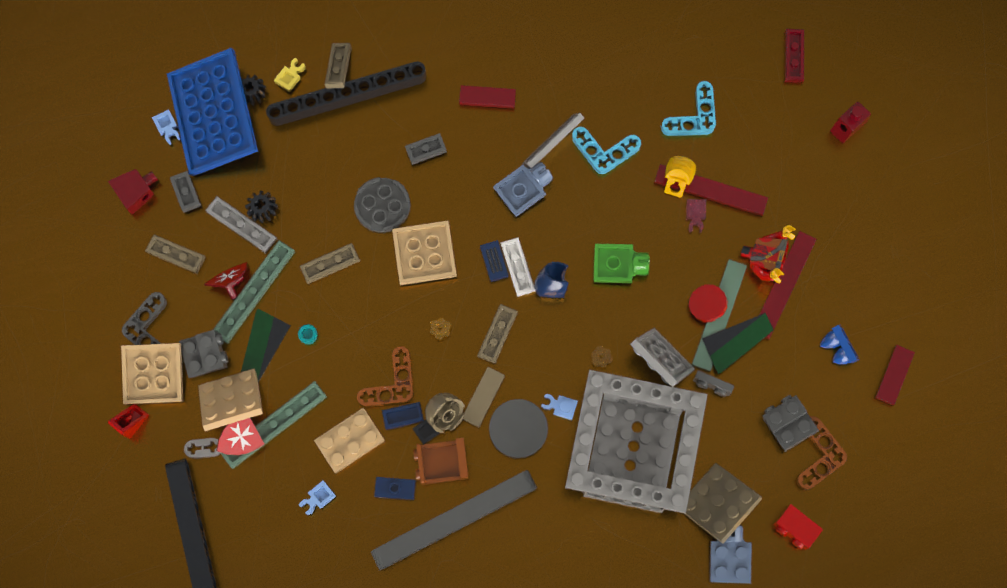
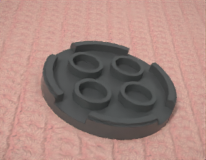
[354,177,411,233]
[489,399,548,458]

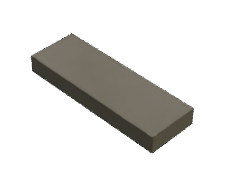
[325,43,351,88]
[145,235,206,274]
[300,243,360,284]
[477,304,518,364]
[462,367,505,428]

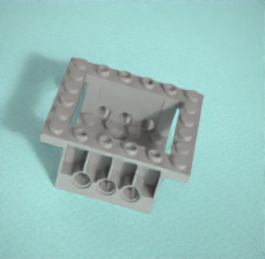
[565,370,708,514]

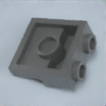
[179,330,228,378]
[763,395,819,452]

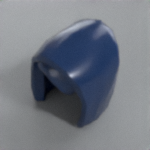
[534,262,569,298]

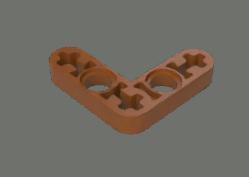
[357,346,414,407]
[796,416,847,490]

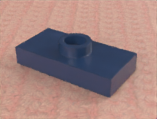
[374,477,416,500]

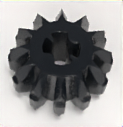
[241,74,267,106]
[245,190,278,223]

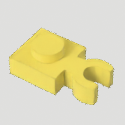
[274,58,306,93]

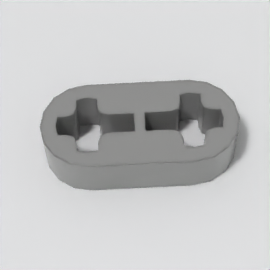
[184,438,221,459]

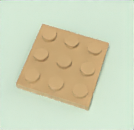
[392,221,457,285]
[121,343,183,404]
[198,369,263,431]

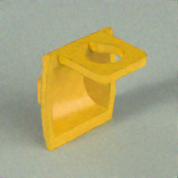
[664,156,696,198]

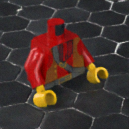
[741,225,796,283]

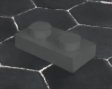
[405,133,447,165]
[170,171,201,213]
[693,370,734,397]

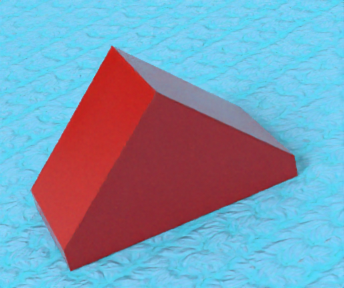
[108,404,149,439]

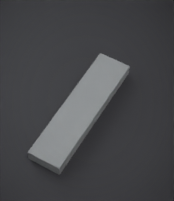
[523,113,584,169]
[205,196,277,254]

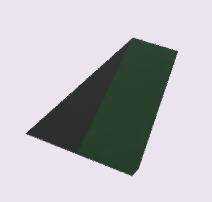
[241,309,291,382]
[702,313,773,374]

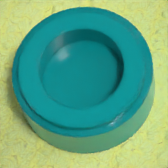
[298,324,318,344]

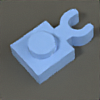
[152,109,181,145]
[541,394,578,420]
[299,481,336,515]

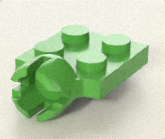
[594,244,650,283]

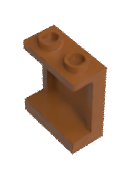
[413,438,469,485]

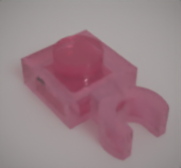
[686,199,706,232]

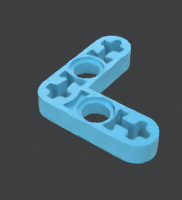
[661,81,716,136]
[572,127,641,174]

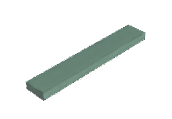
[213,240,295,343]
[692,259,747,372]
[221,381,327,469]

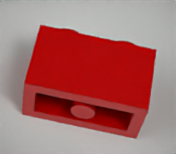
[773,504,823,550]

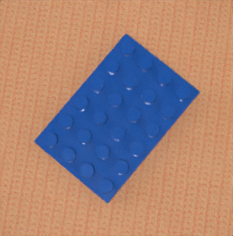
[167,48,258,176]

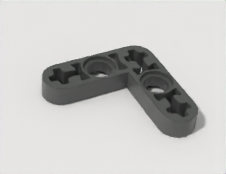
[122,292,167,345]

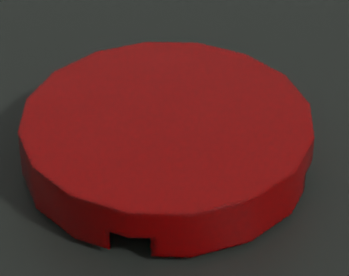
[689,284,728,322]

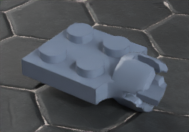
[493,162,553,217]
[709,525,752,584]

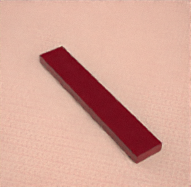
[654,164,769,216]
[759,231,817,340]

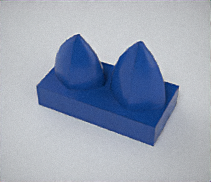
[820,325,860,364]

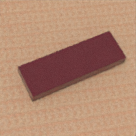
[784,29,804,83]
[459,85,516,109]
[875,345,915,406]

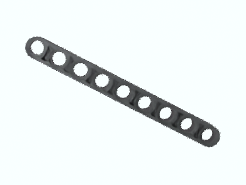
[371,470,537,570]

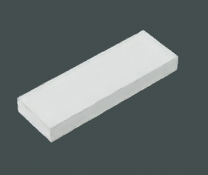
[500,238,535,297]

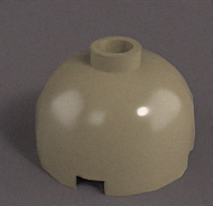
[425,393,465,433]

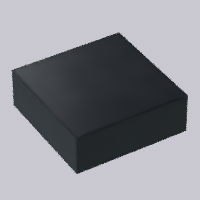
[412,420,440,444]

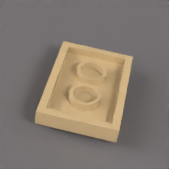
[314,408,385,474]

